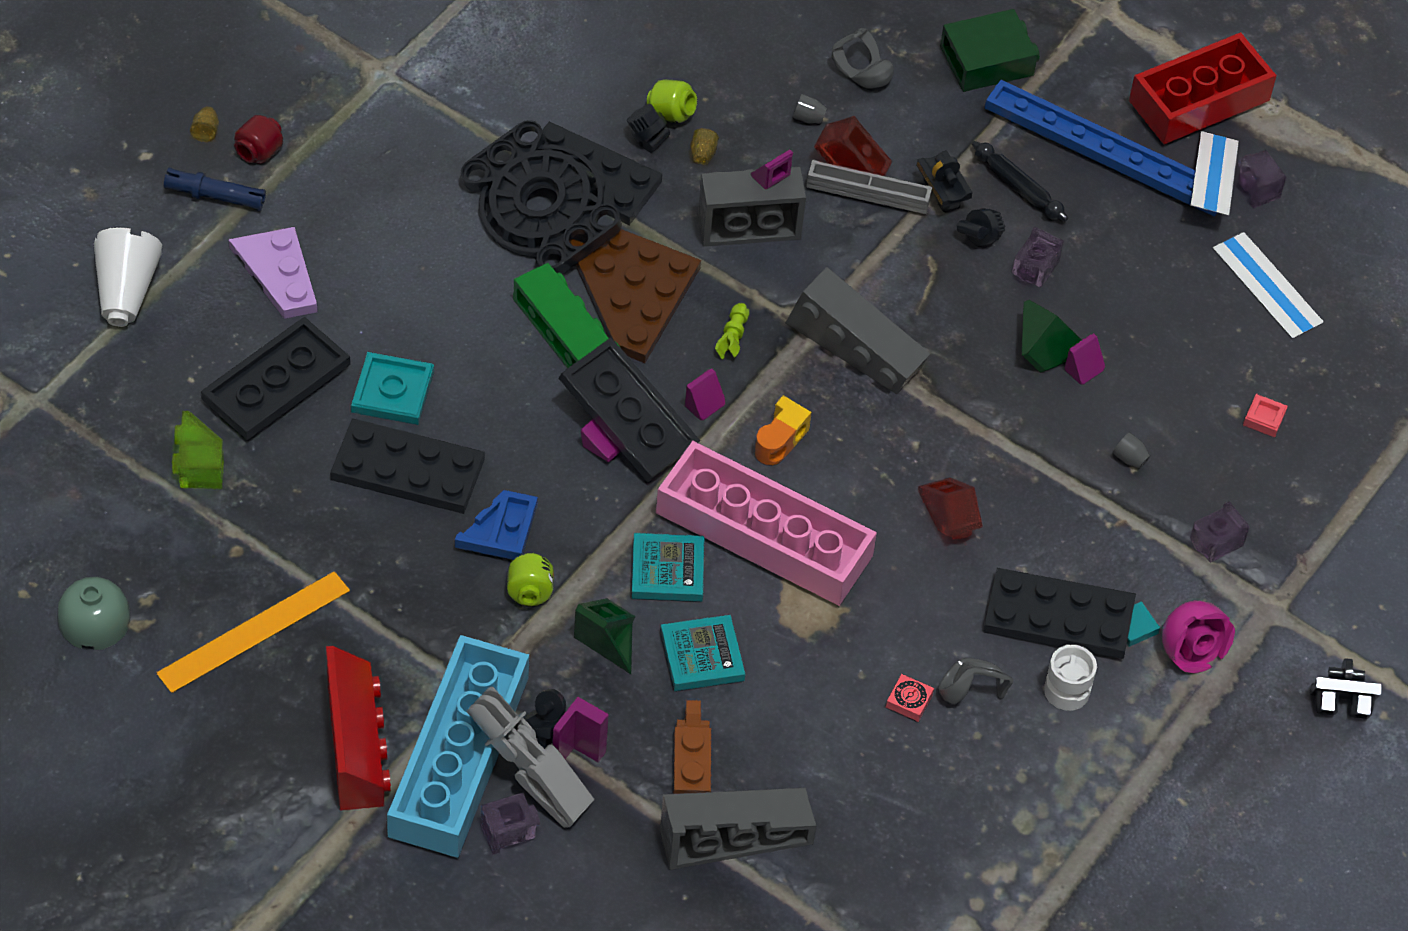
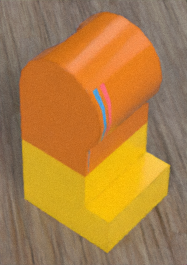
[755,395,812,465]

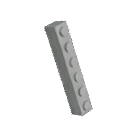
[807,160,932,214]

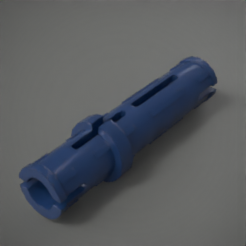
[164,168,266,211]

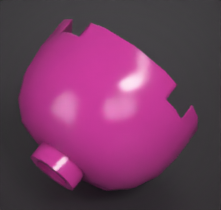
[1161,600,1235,673]

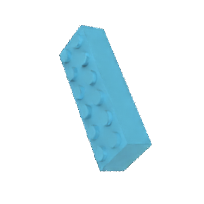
[387,635,529,858]

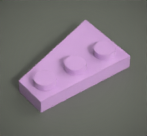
[229,227,317,319]

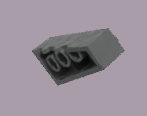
[785,267,930,394]
[660,788,816,870]

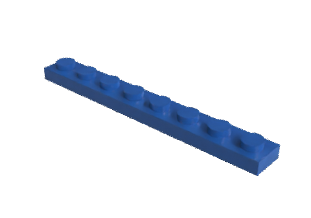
[985,80,1218,217]

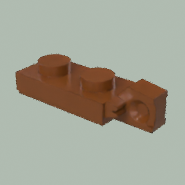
[673,700,711,794]

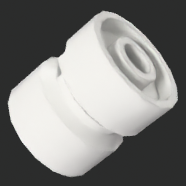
[1044,645,1097,711]

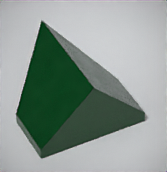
[1022,300,1082,373]
[574,598,636,674]

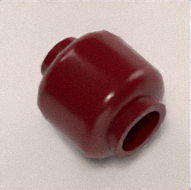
[234,115,283,164]

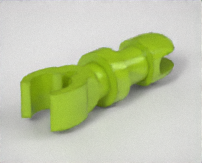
[715,303,749,359]

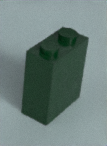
[940,9,1040,92]

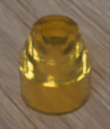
[190,107,219,142]
[690,128,719,165]

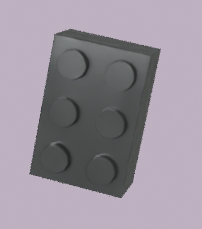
[698,167,806,247]

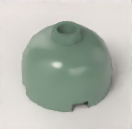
[58,577,130,650]

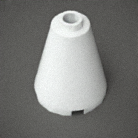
[94,228,162,327]

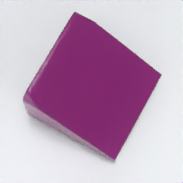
[751,150,793,189]
[1065,333,1105,385]
[685,368,725,421]
[581,419,621,462]

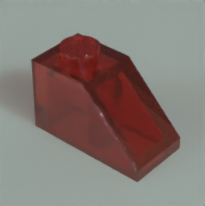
[814,116,892,176]
[918,477,983,539]

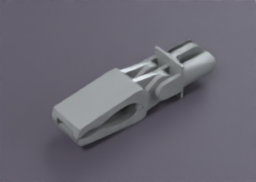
[466,686,594,828]

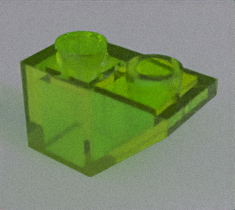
[172,411,224,489]

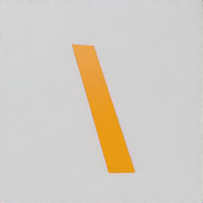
[157,572,350,692]

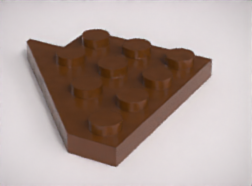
[571,229,701,363]

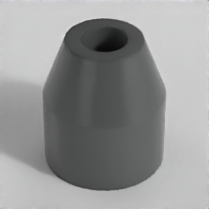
[792,94,827,124]
[1112,432,1151,469]

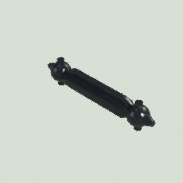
[972,141,1068,222]

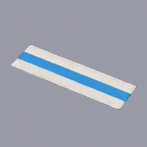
[1191,131,1239,215]
[1213,232,1323,338]

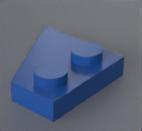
[455,490,538,560]

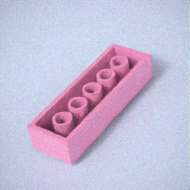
[656,441,877,606]

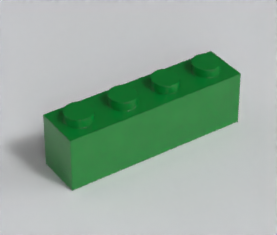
[513,263,620,368]

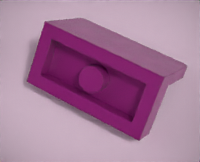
[553,697,609,762]

